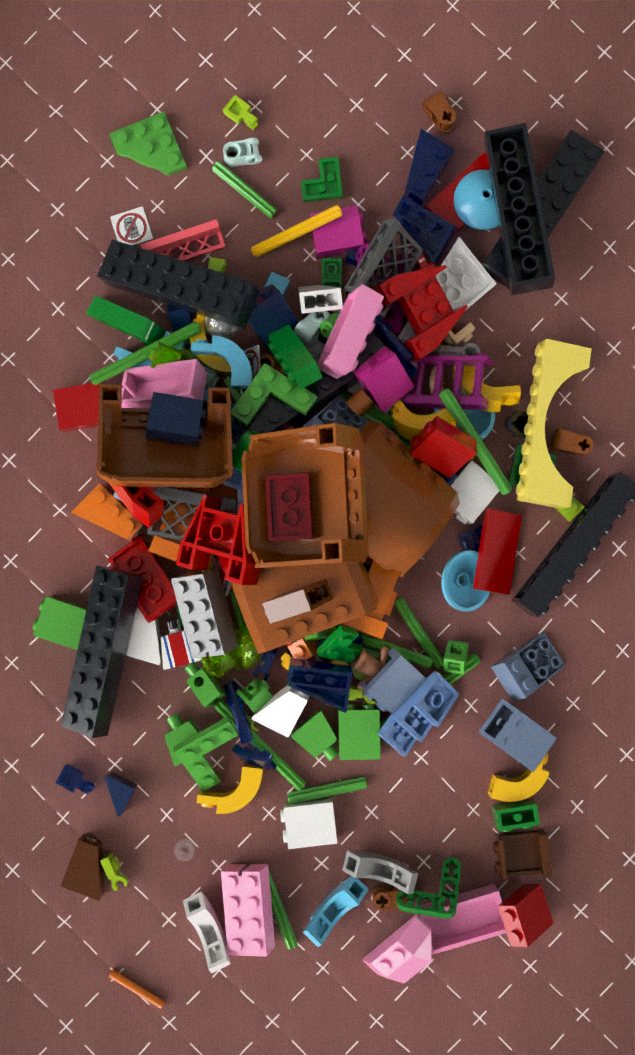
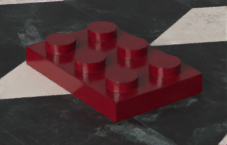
[265,473,313,542]

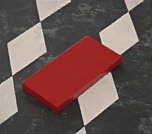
[425,152,489,236]
[473,509,522,595]
[108,535,177,623]

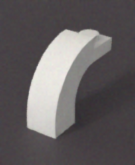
[183,891,231,973]

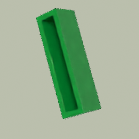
[267,324,323,390]

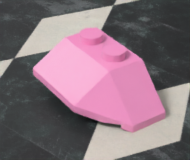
[363,914,432,983]

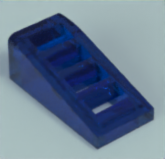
[457,525,483,551]

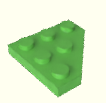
[109,112,187,176]

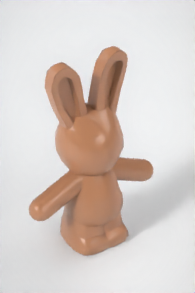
[351,646,389,690]

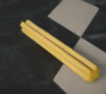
[251,205,343,257]

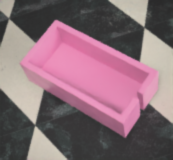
[317,284,384,379]
[122,359,208,409]
[221,864,275,956]
[419,883,506,955]

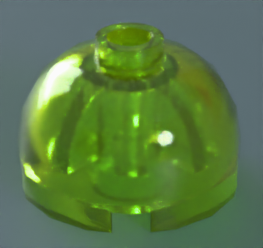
[229,628,262,671]

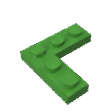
[231,363,317,427]
[173,717,238,792]

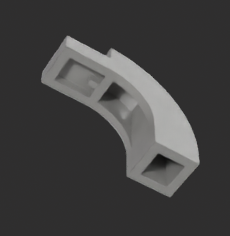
[342,850,418,894]

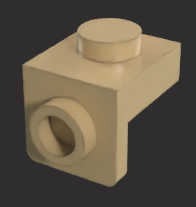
[444,322,475,346]

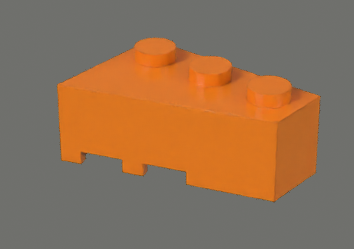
[71,483,143,540]

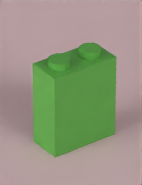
[33,596,87,650]
[338,704,381,760]

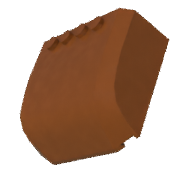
[97,384,233,488]
[359,421,460,576]
[242,423,369,568]
[231,562,379,654]

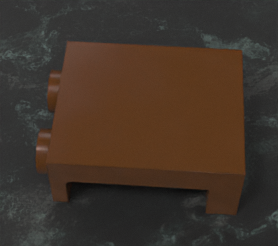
[493,830,552,881]

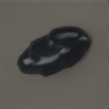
[504,410,528,438]

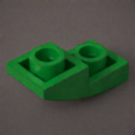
[322,258,342,295]

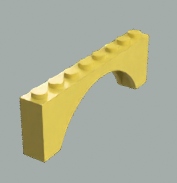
[516,339,592,509]

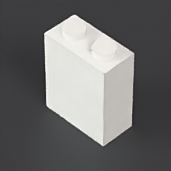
[450,460,499,525]
[280,798,337,849]

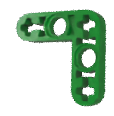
[396,857,461,919]

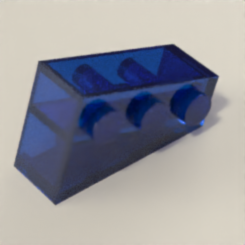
[403,129,455,208]
[393,196,458,263]
[287,658,352,713]

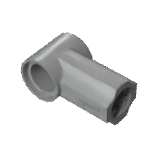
[439,343,480,367]

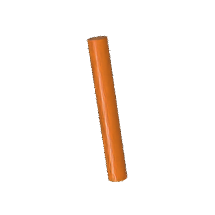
[109,969,165,1009]

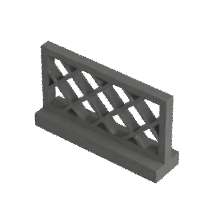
[344,219,424,318]
[147,487,238,540]

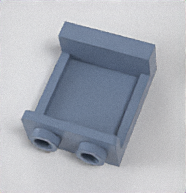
[360,647,426,715]

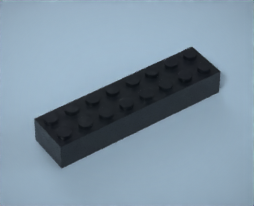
[484,123,555,296]
[482,130,605,289]
[97,240,260,329]
[231,330,385,434]
[511,472,635,617]
[61,566,143,738]

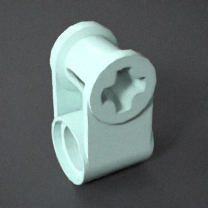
[223,138,262,167]
[294,311,329,346]

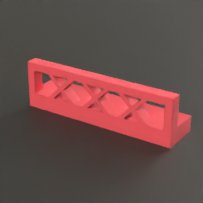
[140,219,226,262]

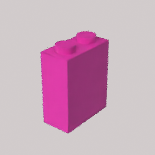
[310,205,367,259]
[353,346,414,413]

